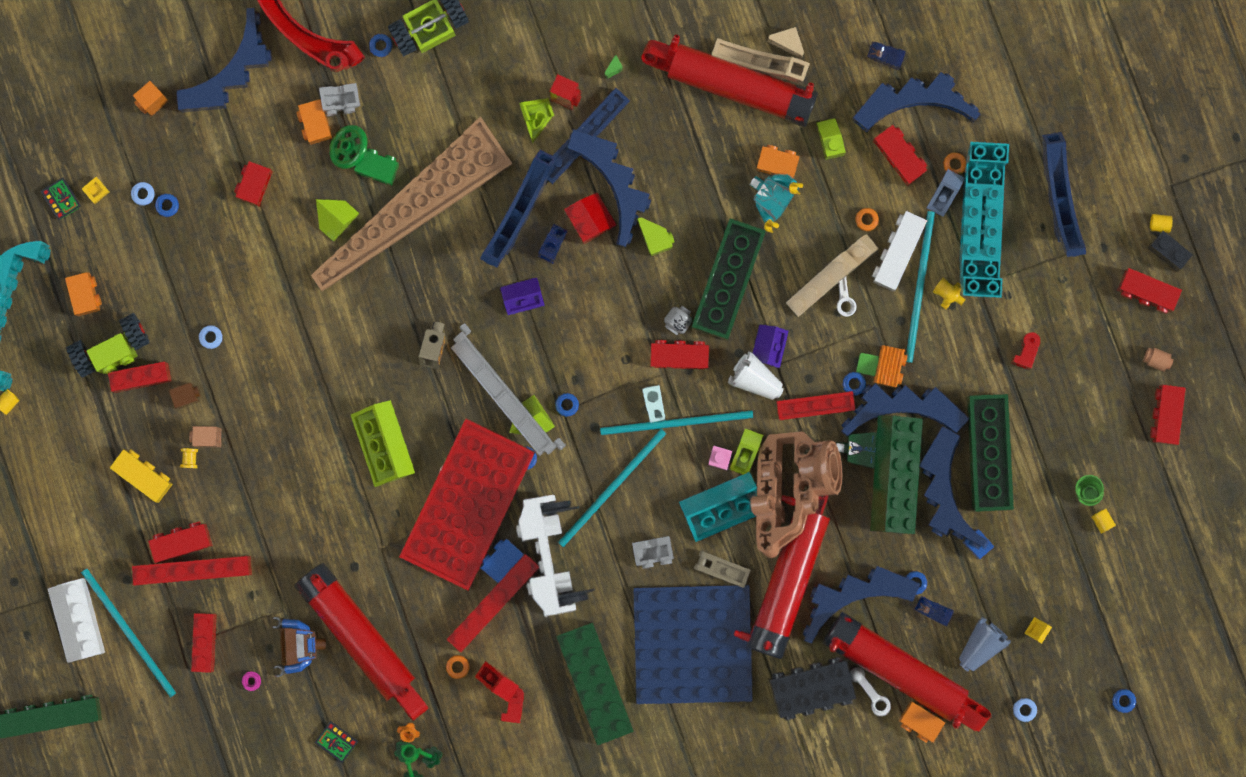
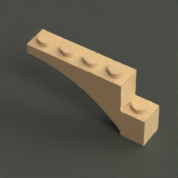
[712,38,810,85]
[786,234,879,317]

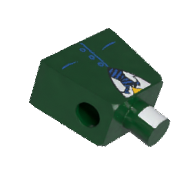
[836,432,877,469]

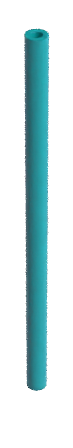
[906,211,935,363]
[600,410,753,435]
[558,429,666,547]
[81,569,176,698]

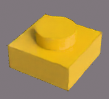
[82,177,109,204]
[1025,617,1052,644]

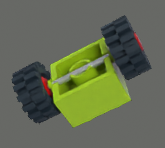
[387,0,469,57]
[66,313,150,378]

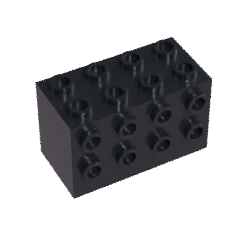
[768,657,856,721]

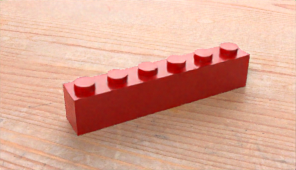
[447,554,540,652]
[132,556,252,585]

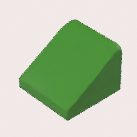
[605,55,623,79]
[856,353,879,376]

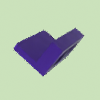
[501,278,545,315]
[753,324,789,368]

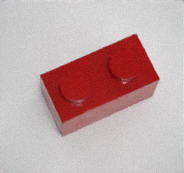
[234,161,273,207]
[475,661,519,702]

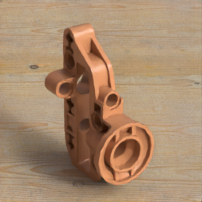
[751,432,842,558]

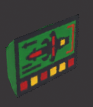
[40,177,81,220]
[315,721,358,763]

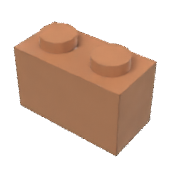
[189,427,222,448]

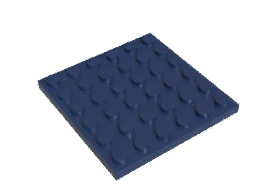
[634,585,752,704]

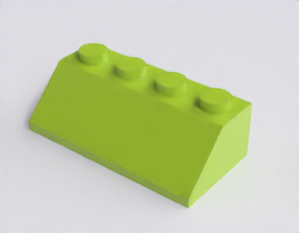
[351,400,415,487]

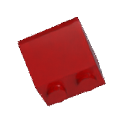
[564,192,617,244]

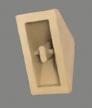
[768,27,804,59]

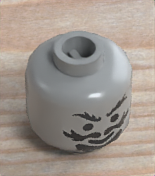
[664,306,693,335]

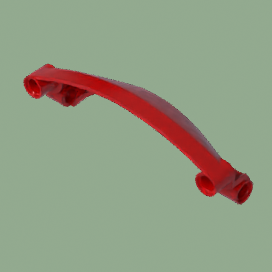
[257,0,365,72]

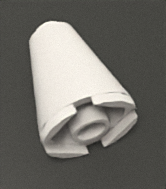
[728,351,784,400]

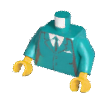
[750,174,803,233]

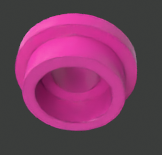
[242,672,261,691]

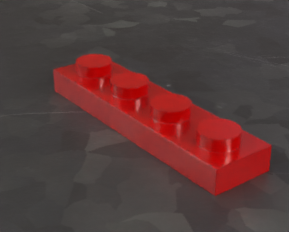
[776,391,855,421]

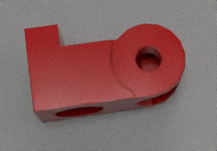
[1011,332,1040,370]
[501,687,524,724]

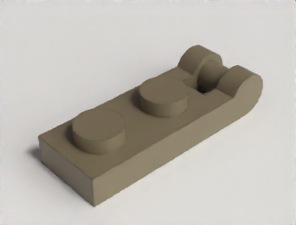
[693,551,751,588]

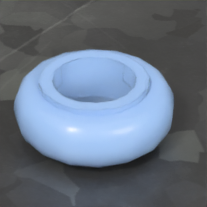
[131,182,154,205]
[199,325,222,349]
[1013,698,1037,722]

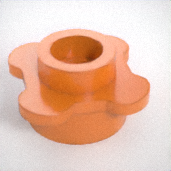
[397,723,420,742]

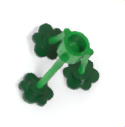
[394,742,442,777]

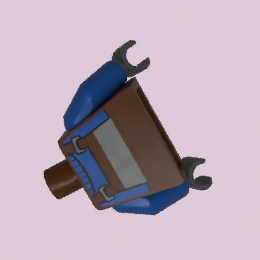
[271,617,326,677]

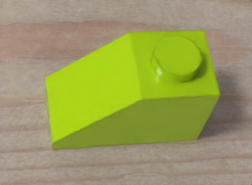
[816,118,846,160]
[638,218,675,256]
[730,429,763,474]

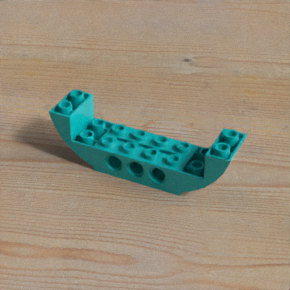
[959,142,1009,298]
[0,241,51,391]

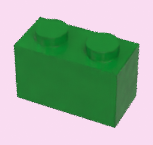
[354,148,399,186]

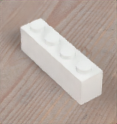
[872,211,927,292]

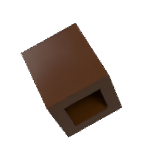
[169,383,201,409]

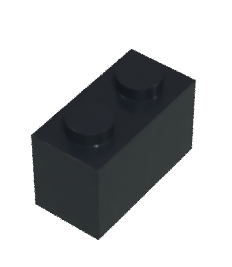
[1147,231,1193,272]

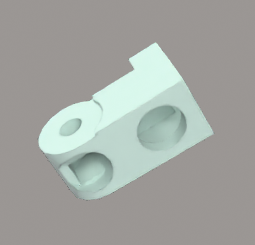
[642,385,665,423]

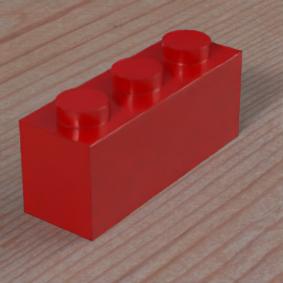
[550,74,581,110]
[873,125,927,186]
[1117,268,1182,314]
[650,340,709,370]
[108,361,172,393]
[1150,385,1186,446]
[148,521,213,563]
[191,613,217,672]

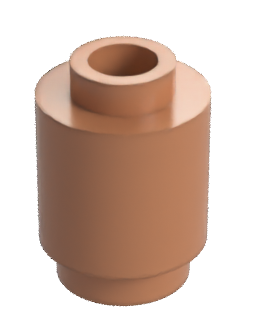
[1143,348,1173,372]

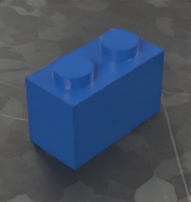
[481,539,524,583]

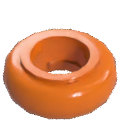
[943,153,966,175]
[855,208,879,231]
[446,655,470,679]

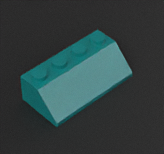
[679,472,757,542]

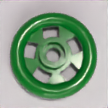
[329,125,368,169]

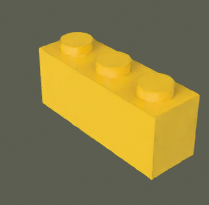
[110,449,173,503]

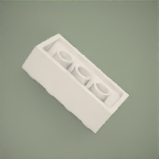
[48,579,105,663]

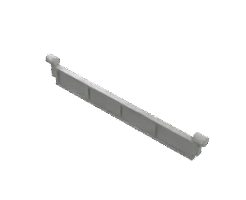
[451,324,566,456]

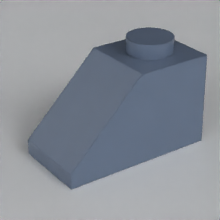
[927,169,965,217]

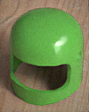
[1076,475,1104,506]

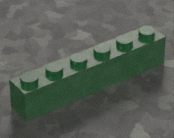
[0,694,102,739]

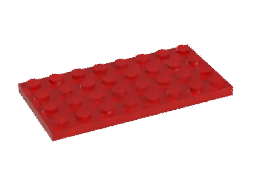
[399,418,535,591]

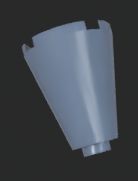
[959,617,1011,671]

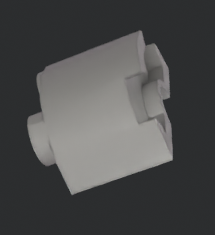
[319,83,360,116]
[632,536,674,569]

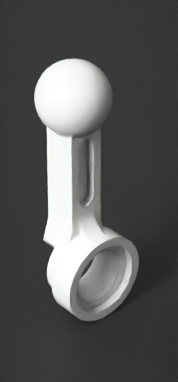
[836,277,856,316]
[850,667,891,716]

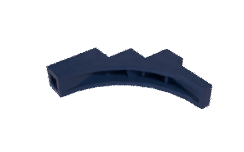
[177,8,272,113]
[852,72,980,133]
[566,130,651,247]
[1042,132,1086,257]
[480,150,557,268]
[840,383,969,437]
[920,426,989,550]
[803,566,920,643]

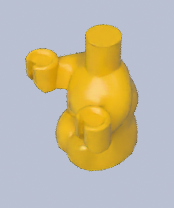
[933,277,966,310]

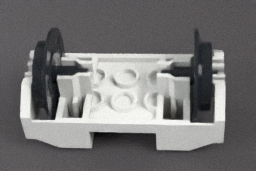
[516,495,595,616]

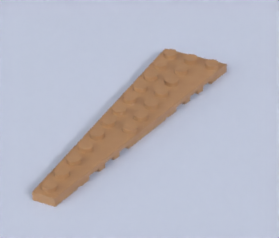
[311,116,513,292]

